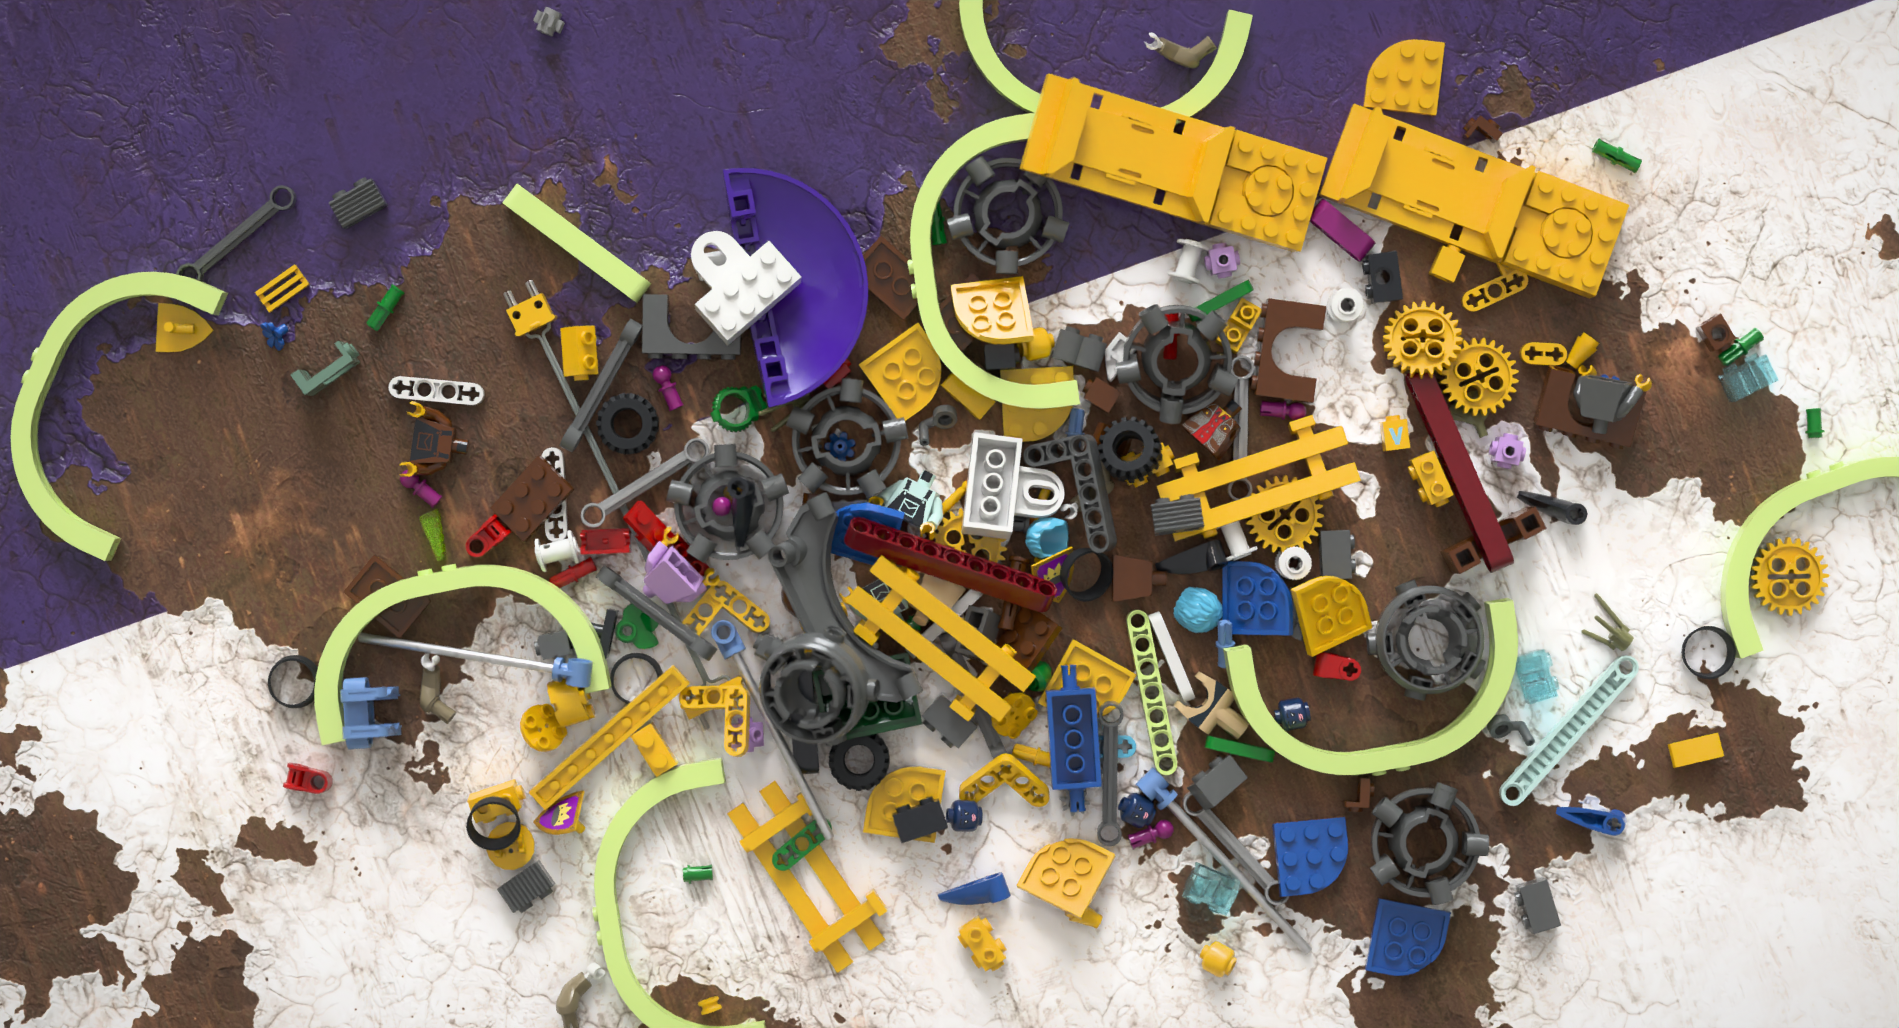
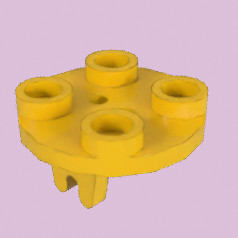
[991,692,1038,739]
[520,704,567,752]
[486,822,535,870]

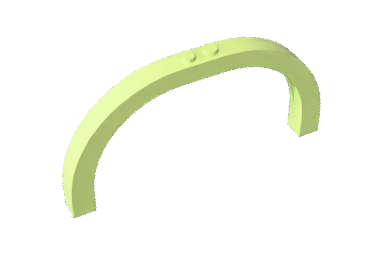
[959,0,1253,126]
[908,113,1080,409]
[11,272,228,561]
[1720,457,1899,659]
[314,564,612,745]
[1223,598,1518,776]
[593,757,766,1028]

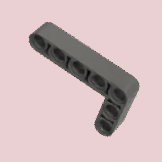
[1024,434,1117,553]

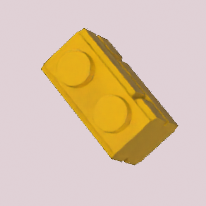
[630,722,679,777]

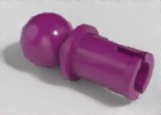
[653,365,684,411]
[1260,400,1307,421]
[400,470,443,508]
[712,497,732,517]
[1128,820,1174,850]

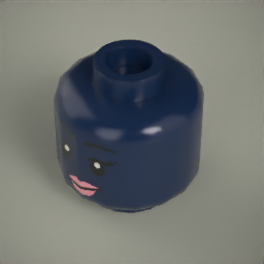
[1274,697,1311,731]
[1118,793,1156,828]
[946,800,983,832]

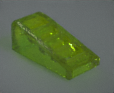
[419,509,446,561]

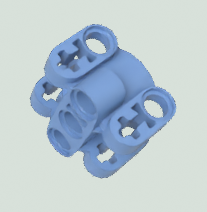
[340,677,402,750]

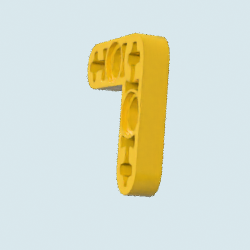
[1461,263,1528,312]
[682,580,770,636]
[679,685,750,757]
[959,754,1050,807]

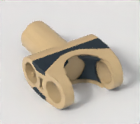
[1174,671,1249,739]

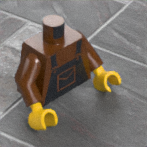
[399,401,469,477]

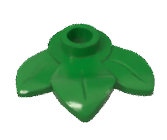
[615,604,659,649]

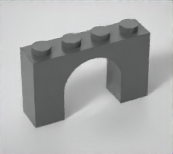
[642,294,741,360]

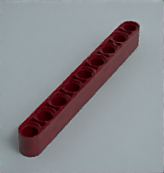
[1405,372,1514,573]
[844,517,1057,612]

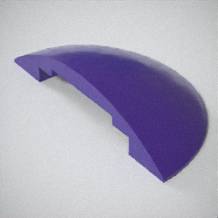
[723,168,868,408]

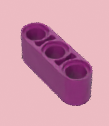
[1310,199,1376,262]

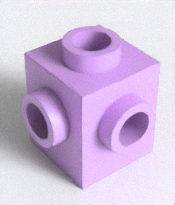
[1204,243,1240,279]
[1489,433,1526,469]
[731,717,764,752]

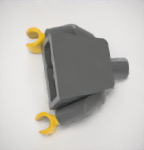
[1573,365,1652,434]

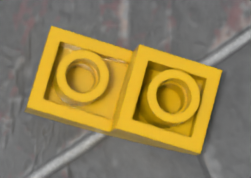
[1215,298,1261,354]
[941,373,995,420]
[1667,733,1724,768]

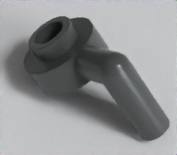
[919,405,957,446]
[1487,714,1535,746]

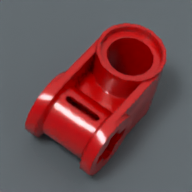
[465,514,512,558]
[1313,652,1361,681]
[283,762,333,794]

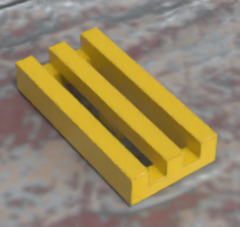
[255,264,310,313]

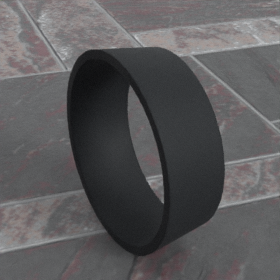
[1060,548,1113,602]
[1681,626,1736,679]
[610,653,663,704]
[268,655,318,708]
[466,797,521,851]

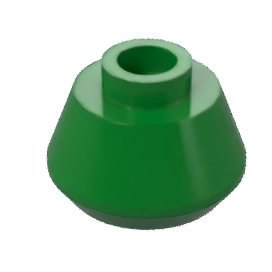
[1028,661,1052,692]

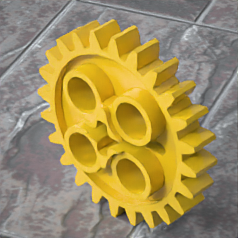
[1383,301,1463,379]
[1439,338,1519,417]
[1245,475,1324,554]
[934,508,1007,563]
[1749,537,1829,616]

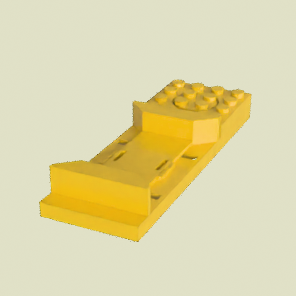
[1020,74,1327,252]
[1318,104,1629,299]

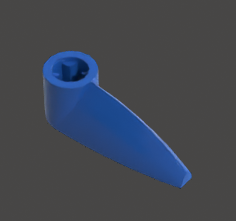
[1556,807,1627,836]
[938,872,1011,905]

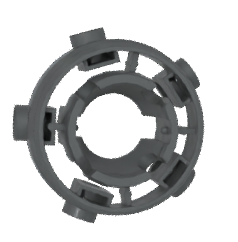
[947,156,1070,274]
[1115,304,1238,424]
[786,378,908,499]
[666,444,790,563]
[1366,579,1486,701]
[759,625,880,746]
[1370,782,1489,905]

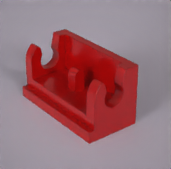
[580,528,631,555]

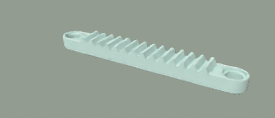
[1499,655,1639,806]

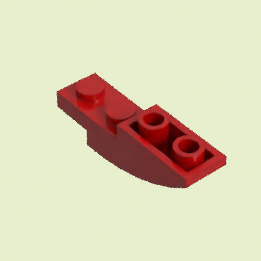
[623,500,710,577]

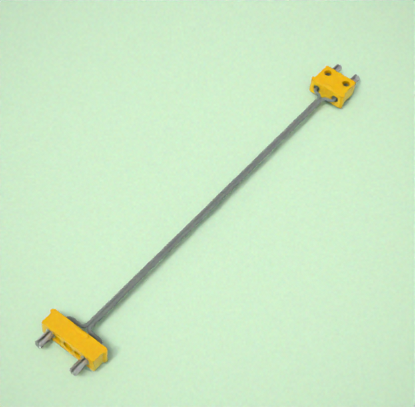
[503,280,747,731]

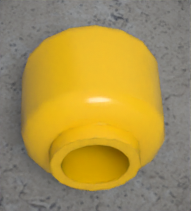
[1017,327,1055,361]
[1199,941,1237,978]

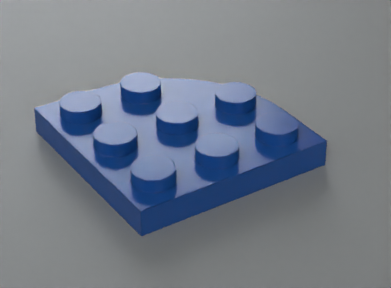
[831,502,905,565]
[1222,561,1293,635]
[1272,817,1348,897]
[1365,898,1451,976]

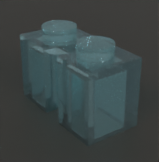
[1717,352,1779,402]
[1516,648,1560,704]
[1182,862,1240,916]

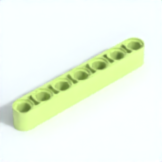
[502,184,651,303]
[1126,609,1177,775]

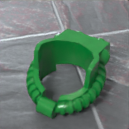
[710,385,768,433]

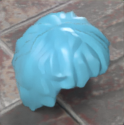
[1025,517,1069,560]
[1173,587,1223,633]

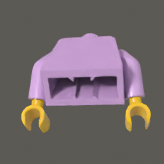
[643,527,720,604]

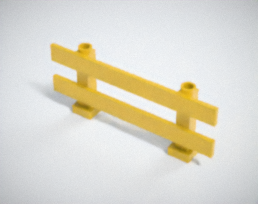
[1156,415,1361,541]
[846,555,1036,722]
[727,781,888,973]

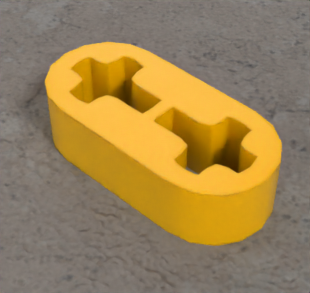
[1519,342,1567,366]

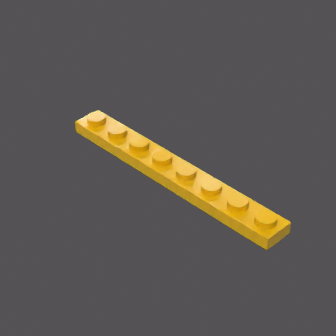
[529,665,690,810]

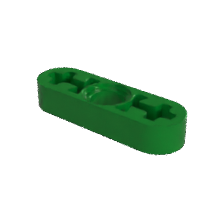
[1188,279,1254,323]
[1204,735,1275,763]
[772,818,832,871]

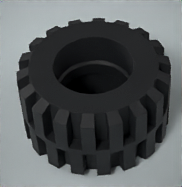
[596,393,659,454]
[1098,417,1162,483]
[829,734,890,791]

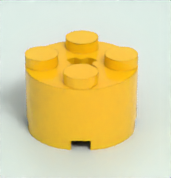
[547,678,596,728]

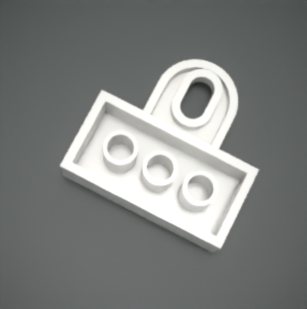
[691,231,801,346]
[961,432,1064,540]

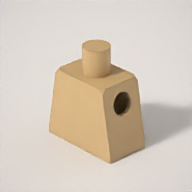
[908,571,966,626]

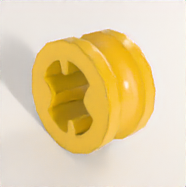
[698,996,722,1015]

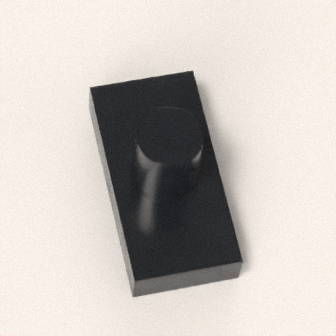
[591,608,619,659]

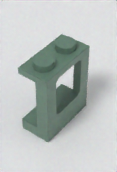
[291,341,360,396]

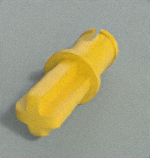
[1012,743,1050,768]

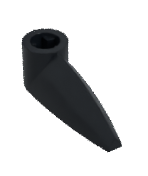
[727,477,755,547]
[1517,491,1588,525]
[1155,540,1228,574]

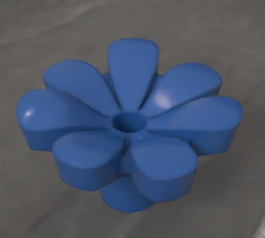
[260,322,289,351]
[824,432,856,461]

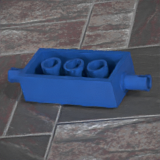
[1045,664,1102,812]

